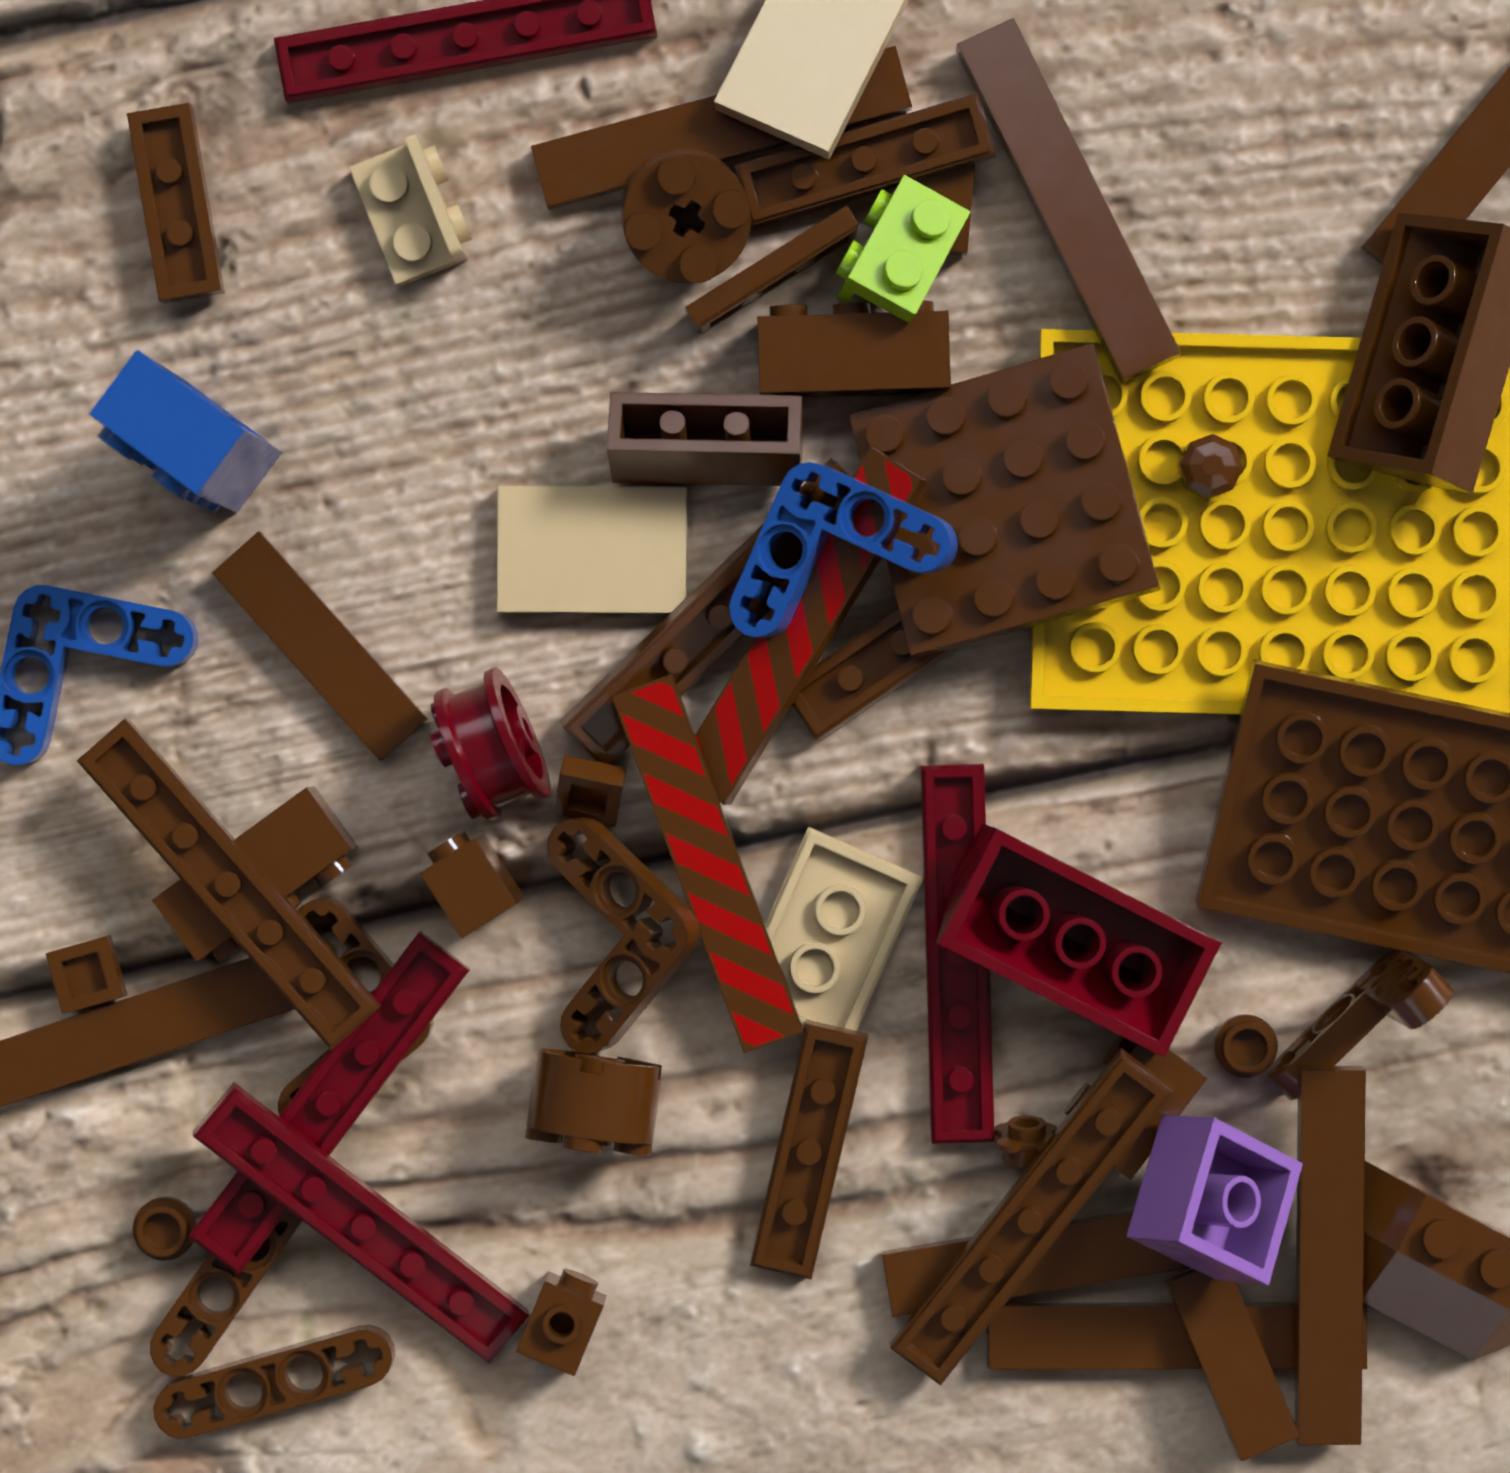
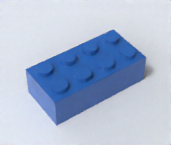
[89,350,283,513]

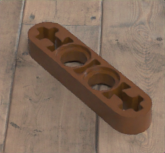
[150,1210,302,1376]
[153,1324,395,1439]

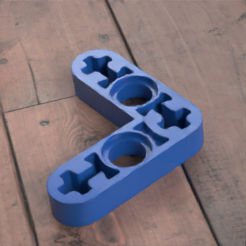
[729,462,958,638]
[0,585,198,765]

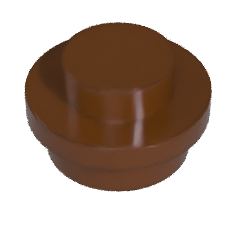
[1214,1014,1278,1078]
[133,1196,197,1261]

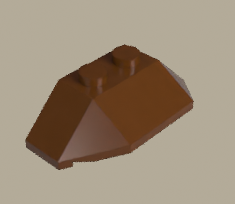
[1363,1160,1510,1360]

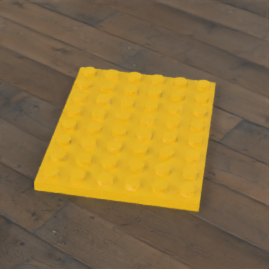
[1029,329,1510,715]

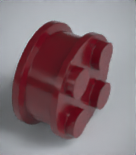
[430,667,551,821]

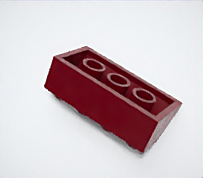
[936,824,1222,1058]

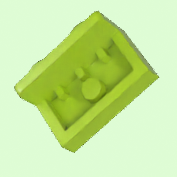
[835,175,971,324]

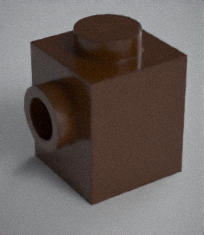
[516,1269,607,1376]

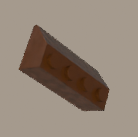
[1327,212,1510,494]

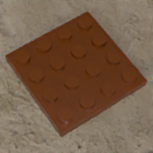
[849,343,1161,659]

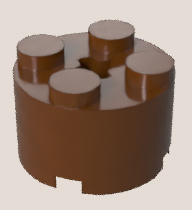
[621,148,751,283]
[525,1048,662,1156]

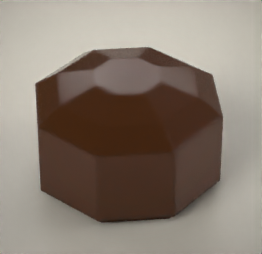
[1177,434,1243,499]

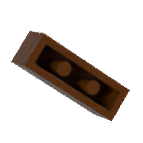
[757,300,951,398]
[607,392,803,486]
[152,786,358,963]

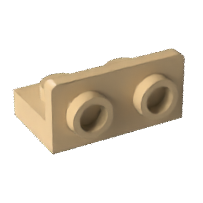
[349,134,472,288]

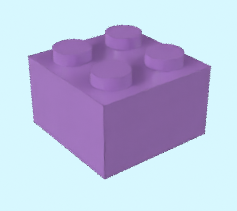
[1126,1115,1303,1286]

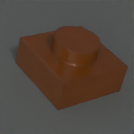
[554,755,626,827]
[45,935,128,1014]

